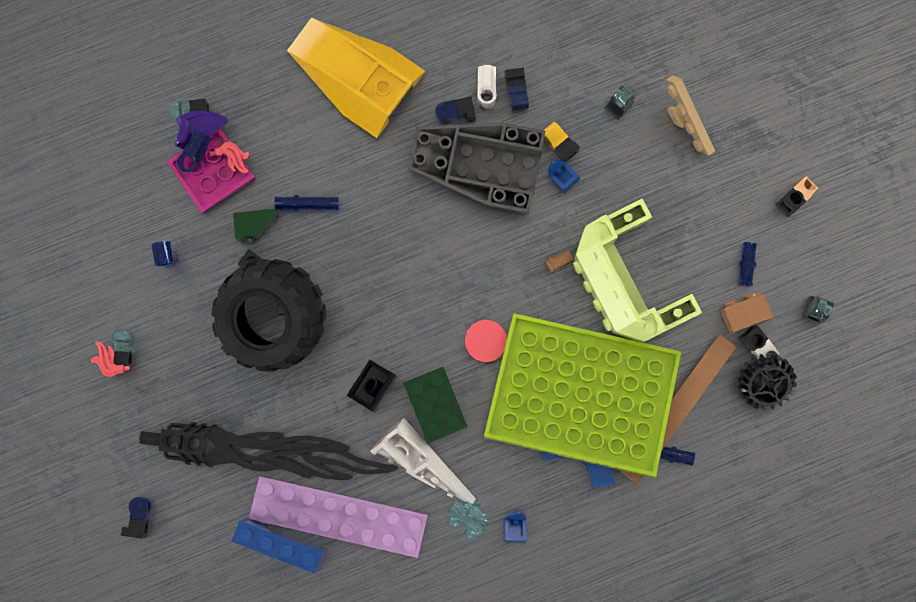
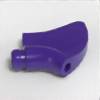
[175,111,228,150]

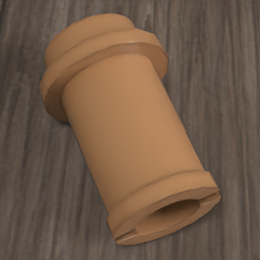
[545,250,573,273]

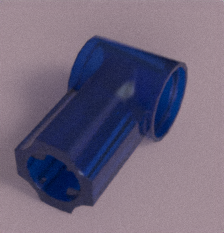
[177,130,212,173]
[151,241,179,268]

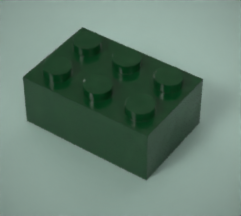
[403,367,468,443]

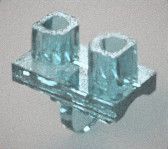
[447,501,488,540]

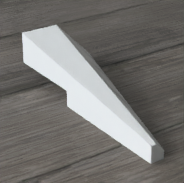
[370,417,476,507]

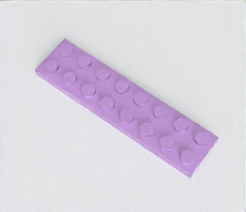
[249,476,428,558]

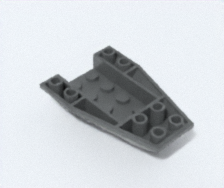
[408,123,546,214]

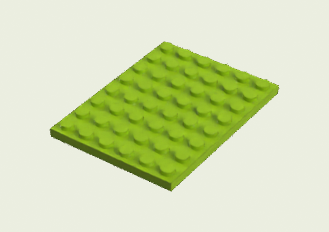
[484,313,682,478]

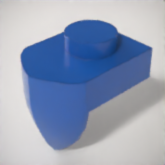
[548,160,581,192]
[504,510,527,543]

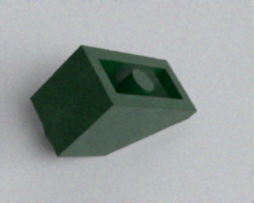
[233,209,279,244]

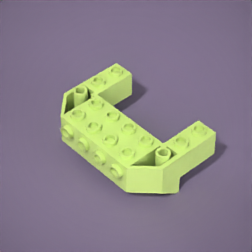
[573,198,702,343]

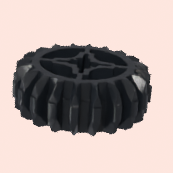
[737,353,797,411]

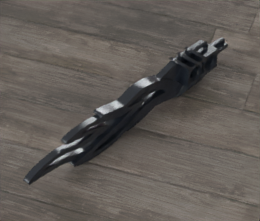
[139,422,398,480]

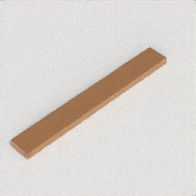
[620,334,737,484]

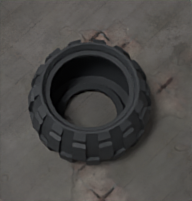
[211,259,326,372]

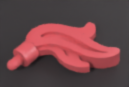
[209,142,249,174]
[91,341,130,377]

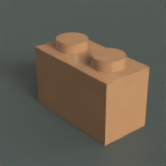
[720,292,773,334]

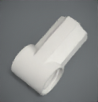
[477,65,497,110]

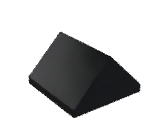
[347,359,397,413]

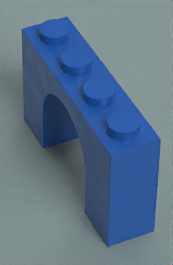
[231,518,328,574]

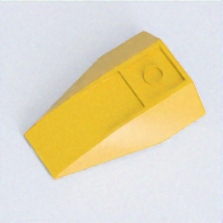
[287,18,425,139]

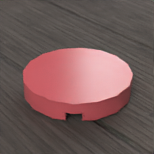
[465,320,507,362]

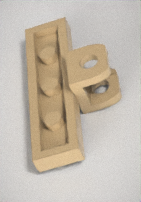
[666,75,715,155]

